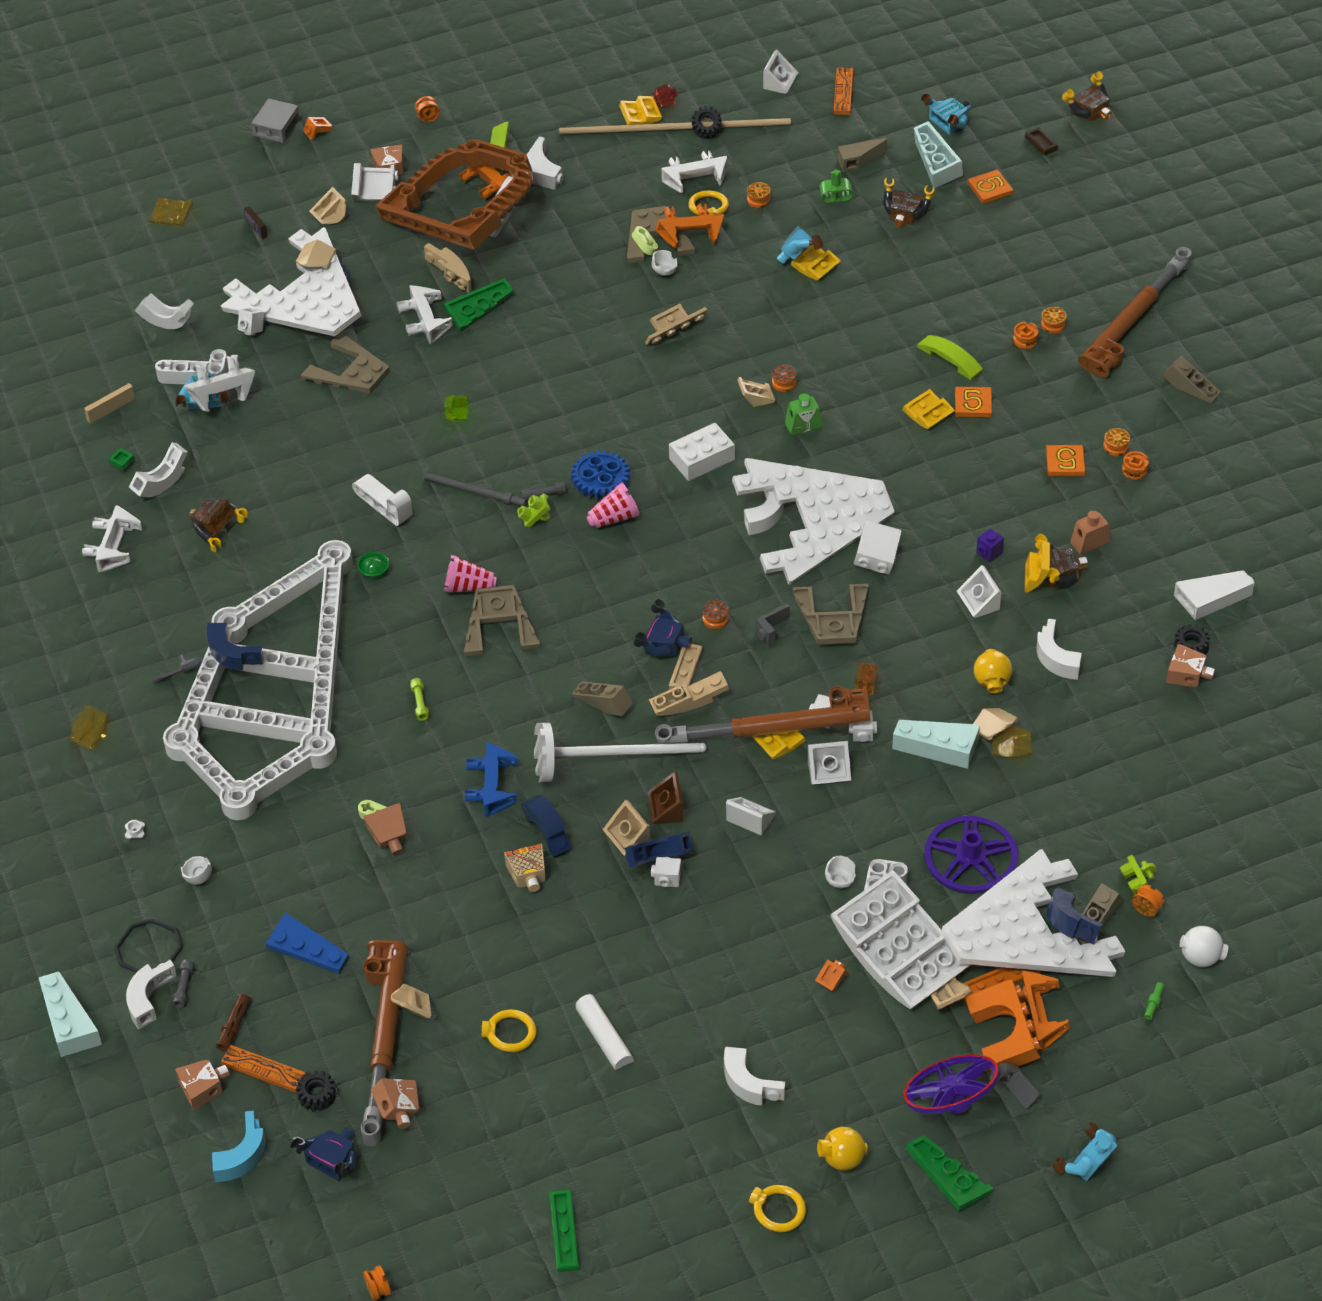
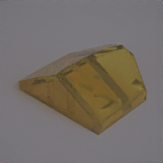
[69,704,109,750]
[991,725,1033,757]

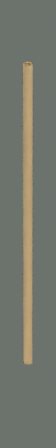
[559,118,791,135]

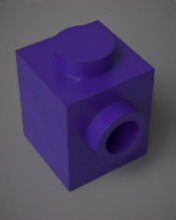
[976,528,1004,563]

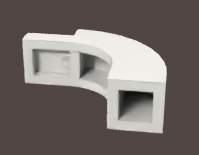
[135,293,194,329]
[129,442,188,497]
[744,489,783,535]
[1036,619,1082,680]
[126,960,177,1030]
[724,1047,785,1106]

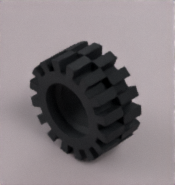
[692,106,722,139]
[1174,624,1210,654]
[296,1070,336,1112]

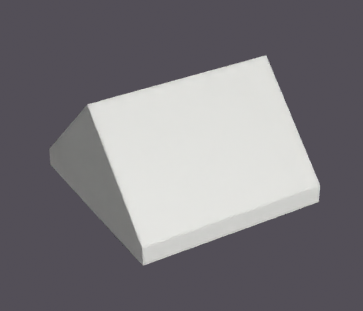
[763,50,798,94]
[957,565,1001,618]
[808,741,851,784]
[726,797,776,835]

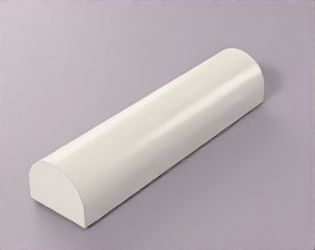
[576,994,634,1070]

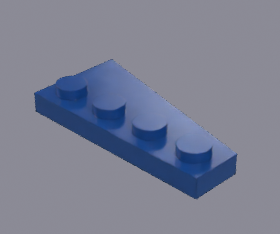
[266,913,349,974]

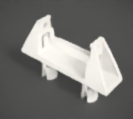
[661,150,727,193]
[396,285,452,344]
[184,355,255,412]
[82,505,142,572]

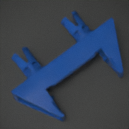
[465,742,518,817]

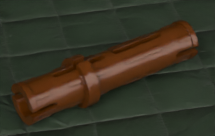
[215,994,251,1051]

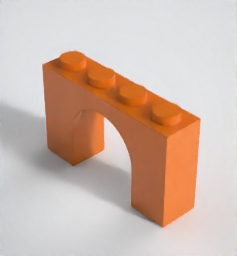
[965,979,1041,1074]

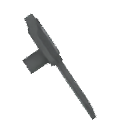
[152,654,204,683]

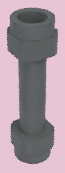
[521,482,566,501]
[172,959,194,1008]

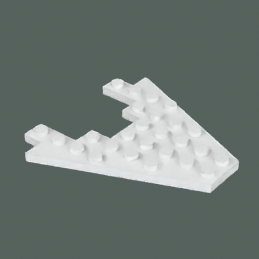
[221,227,361,336]
[732,458,895,585]
[941,849,1126,977]

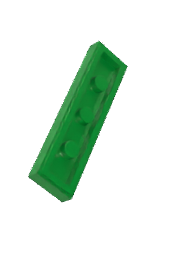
[549,1190,579,1273]

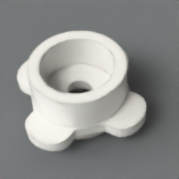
[125,820,145,839]

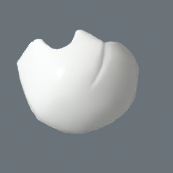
[651,250,677,276]
[825,855,856,889]
[181,856,212,885]

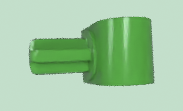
[819,169,854,203]

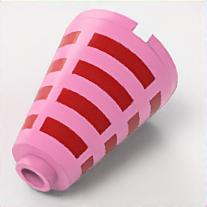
[586,483,640,528]
[444,555,497,592]

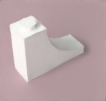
[527,136,564,190]

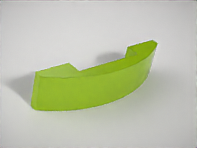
[917,335,983,380]

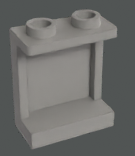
[251,98,300,143]

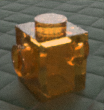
[855,662,878,695]

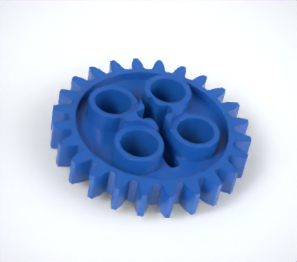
[571,450,630,499]

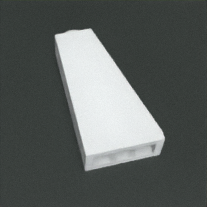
[1174,570,1254,620]

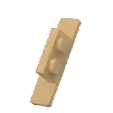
[645,304,707,345]

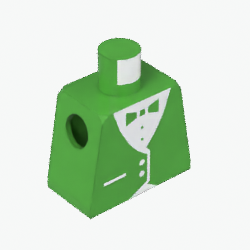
[785,393,823,435]

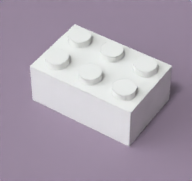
[669,423,735,481]

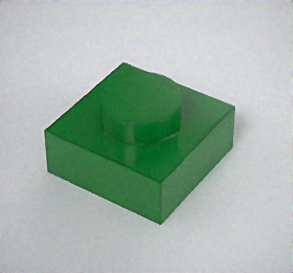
[108,448,135,471]

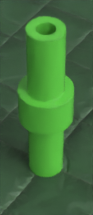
[1144,982,1165,1020]

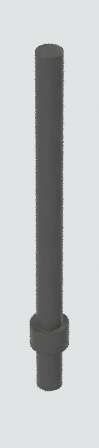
[424,472,527,506]

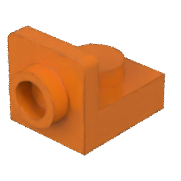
[304,117,332,140]
[815,960,849,992]

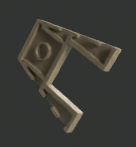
[627,206,695,264]
[301,332,390,393]
[793,584,868,645]
[464,585,540,657]

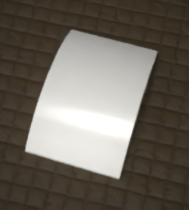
[830,870,972,1009]

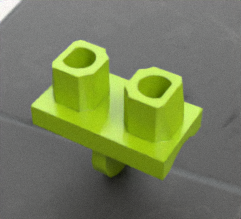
[517,493,550,528]
[1120,855,1157,894]

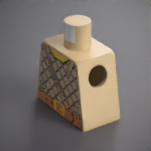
[504,844,545,892]

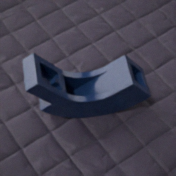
[206,623,264,670]
[520,795,572,857]
[625,831,694,867]
[1046,887,1103,944]

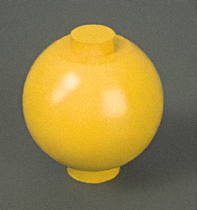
[974,649,1012,693]
[817,1127,868,1171]

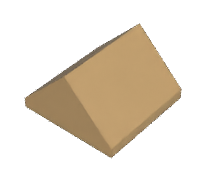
[603,800,650,856]

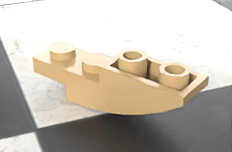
[424,243,472,293]
[649,671,729,716]

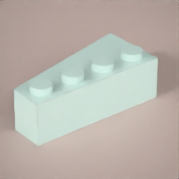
[914,121,963,188]
[892,720,980,769]
[39,972,102,1057]

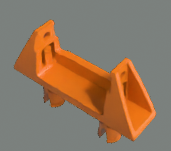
[458,164,512,200]
[655,204,724,248]
[1013,970,1070,1052]

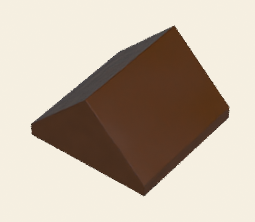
[648,771,683,825]

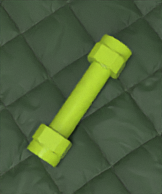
[410,678,429,721]

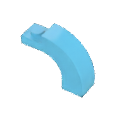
[212,1111,266,1182]

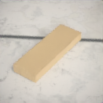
[84,383,135,424]
[669,644,703,690]

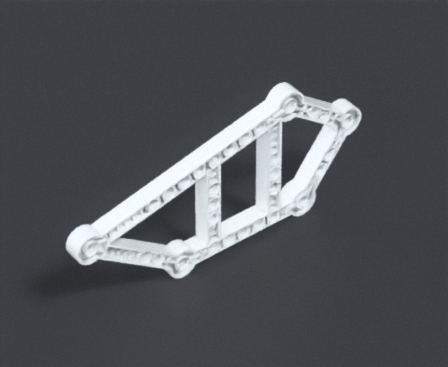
[163,540,353,820]

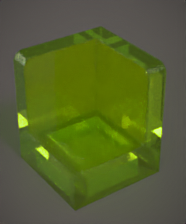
[444,395,469,421]

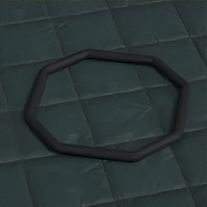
[114,919,183,973]

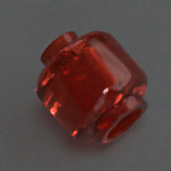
[652,84,678,108]

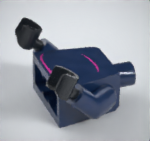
[634,599,692,658]
[290,1128,357,1182]

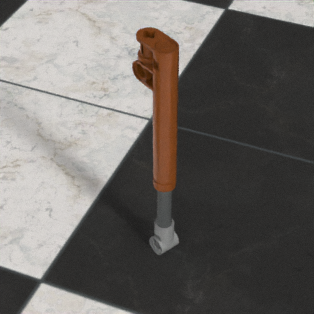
[1078,247,1191,378]
[655,685,871,744]
[361,940,408,1147]

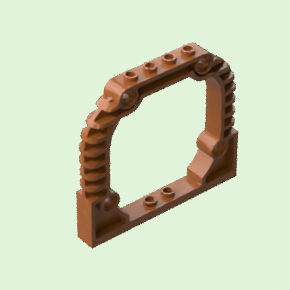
[375,139,533,250]

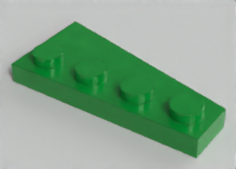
[444,278,513,332]
[906,1135,994,1211]

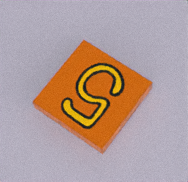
[967,169,1013,204]
[955,387,992,417]
[1046,445,1085,476]

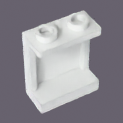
[351,163,399,202]
[854,520,901,574]

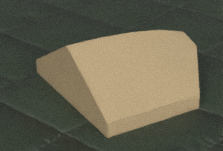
[310,187,347,225]
[296,239,336,268]
[737,377,775,407]
[973,708,1018,740]
[930,977,971,1010]
[391,984,431,1018]

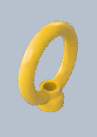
[688,191,729,216]
[481,1009,537,1052]
[749,1185,806,1232]

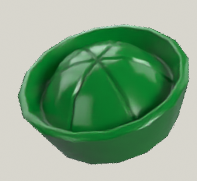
[357,552,390,580]

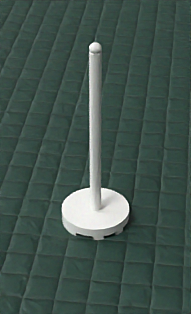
[534,723,707,782]

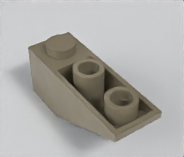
[838,138,887,172]
[1162,355,1221,403]
[572,681,633,716]
[1075,883,1123,944]

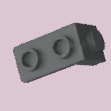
[756,604,790,646]
[989,1063,1041,1109]

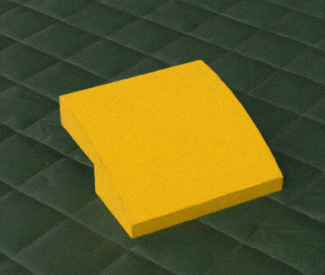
[619,96,662,125]
[791,245,841,281]
[902,389,955,429]
[1025,541,1050,593]
[752,731,806,759]

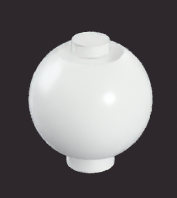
[1180,926,1228,967]

